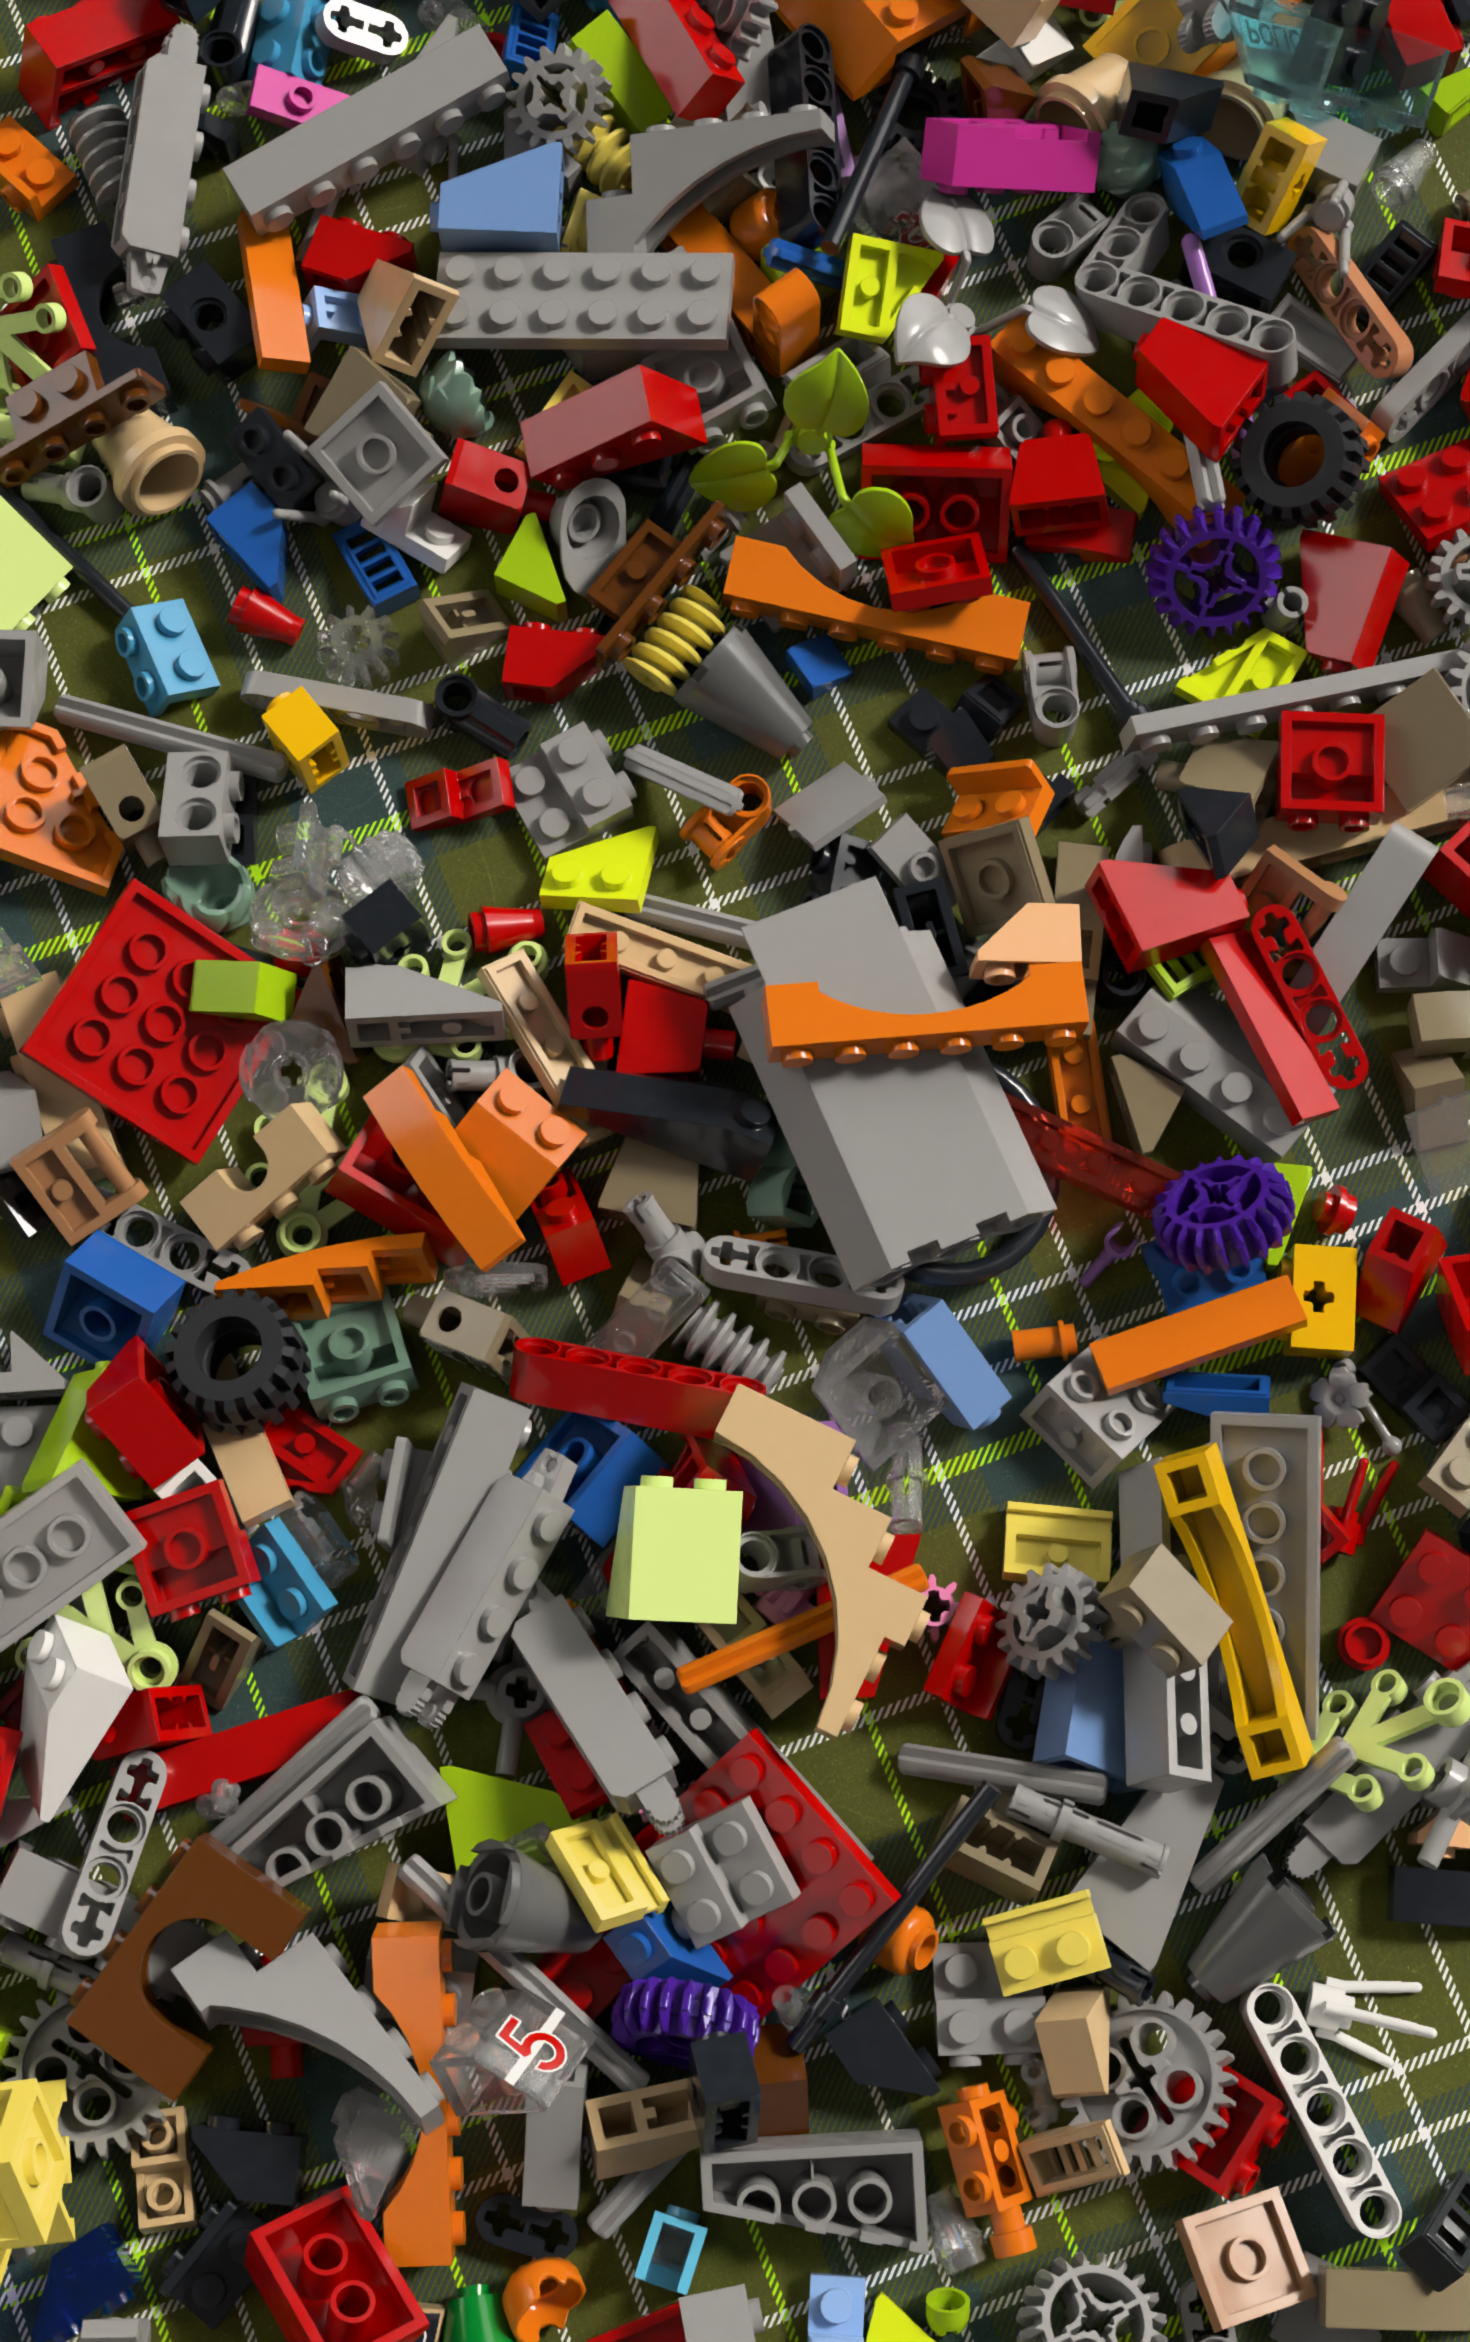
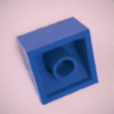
[42,1229,186,1365]
[514,1411,669,1548]

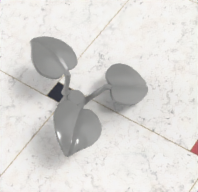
[894,187,1099,368]

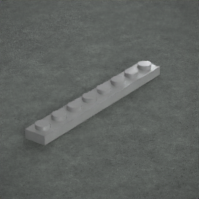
[1119,648,1465,755]

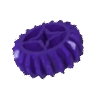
[1145,504,1283,640]
[1151,1154,1296,1275]
[611,1976,760,2071]

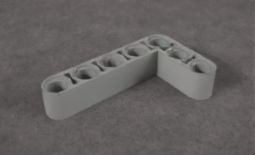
[1074,192,1298,387]

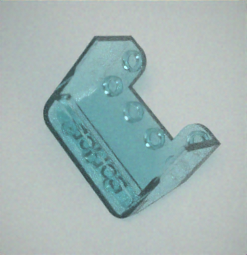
[1227,0,1451,133]

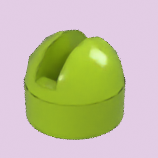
[925,2287,970,2337]

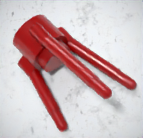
[1321,1427,1399,1556]

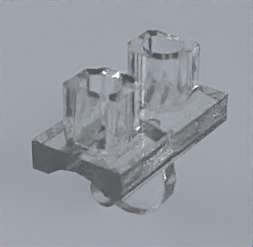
[271,801,357,903]

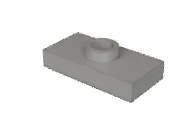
[866,813,957,908]

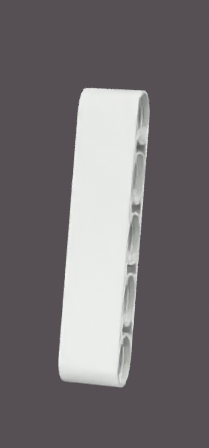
[1239,1982,1402,2239]

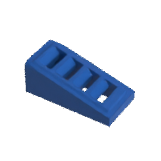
[501,0,560,88]
[331,520,421,620]
[1163,1371,1271,1417]

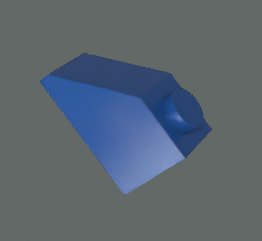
[1157,136,1249,241]
[205,481,290,603]
[602,1889,733,1988]

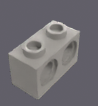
[158,751,244,866]

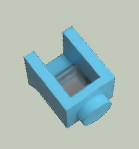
[633,2204,708,2296]

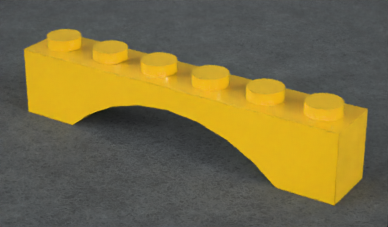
[1153,1442,1314,1781]

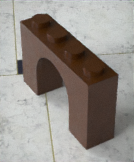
[66,1832,313,2102]

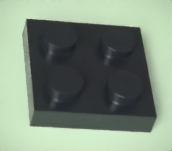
[1290,0,1391,90]

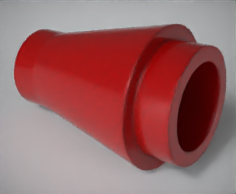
[227,586,306,647]
[467,906,545,956]

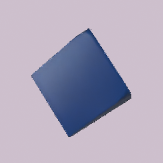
[785,633,854,701]

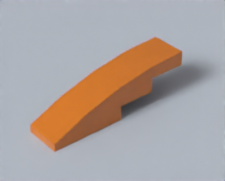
[363,1065,526,1273]
[214,1232,439,1321]

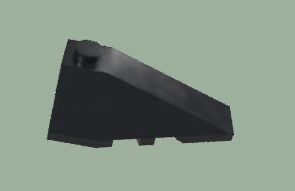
[556,1066,778,1183]

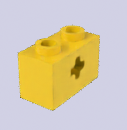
[1236,117,1328,236]
[261,686,351,794]
[1275,1244,1358,1359]

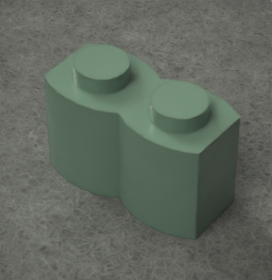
[747,1122,820,1228]

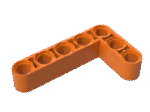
[660,203,821,379]

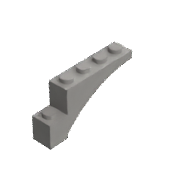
[585,104,835,253]
[170,1930,445,2136]

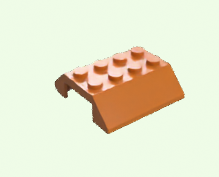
[774,0,986,101]

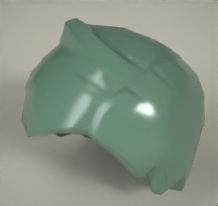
[1095,121,1164,198]
[418,349,495,439]
[161,856,255,934]

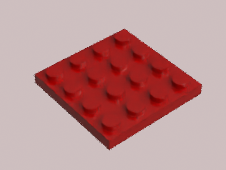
[18,878,302,1166]
[634,1728,901,2021]

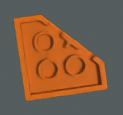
[0,722,124,897]

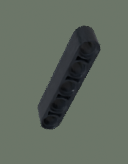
[768,23,842,250]

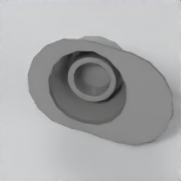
[549,478,627,598]

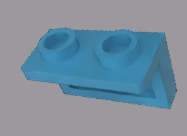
[246,0,337,86]
[115,598,221,717]

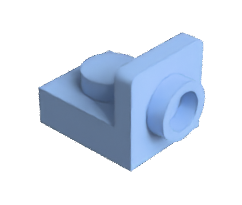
[301,285,367,354]
[807,2272,866,2342]

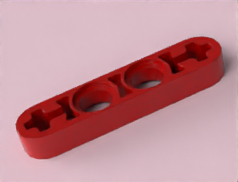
[1250,904,1369,1091]

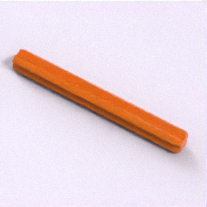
[676,1564,929,1695]

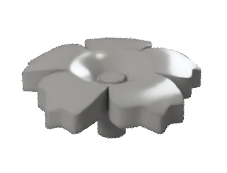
[1309,1366,1373,1429]

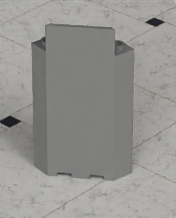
[728,876,1057,1292]

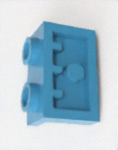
[236,1517,338,1651]

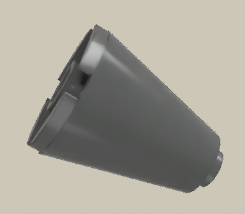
[673,623,814,760]
[447,1839,604,1954]
[1187,1853,1338,2004]

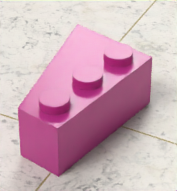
[920,117,1102,195]

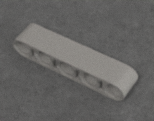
[1289,821,1439,1035]

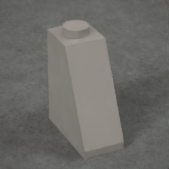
[522,2034,590,2213]

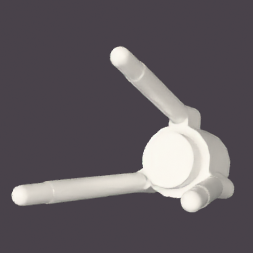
[1304,1976,1437,2068]

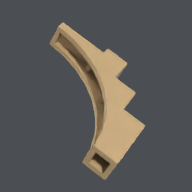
[713,1383,931,1741]

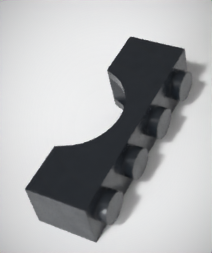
[49,221,178,417]

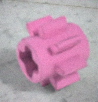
[922,1574,960,1643]
[752,1588,816,1626]

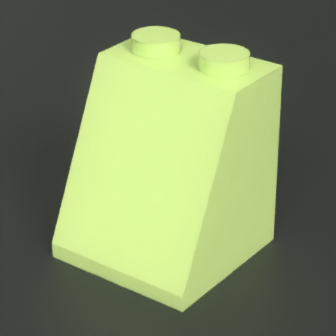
[0,495,73,630]
[606,1475,743,1624]

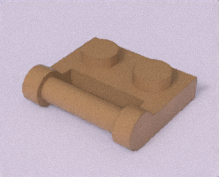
[1241,844,1348,979]
[10,1107,149,1246]

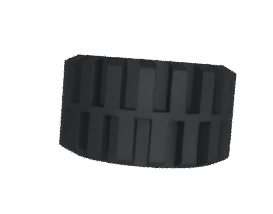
[1232,391,1370,529]
[165,1289,311,1436]

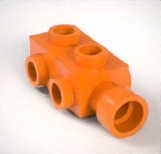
[937,2082,1037,2259]

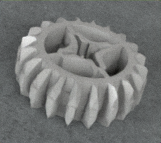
[1016,2250,1168,2342]

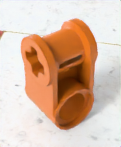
[679,773,772,871]

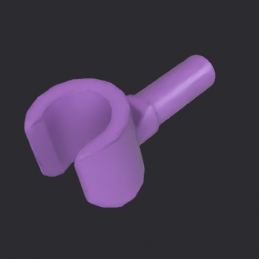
[1078,1221,1139,1289]

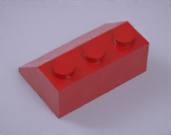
[858,443,1013,563]
[324,1113,470,1271]
[244,2184,430,2342]

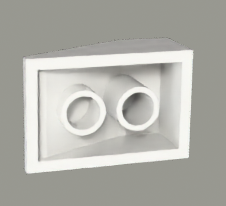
[18,1614,133,1823]

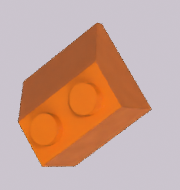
[454,1068,587,1222]

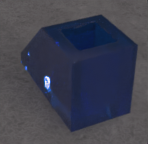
[32,2220,144,2342]

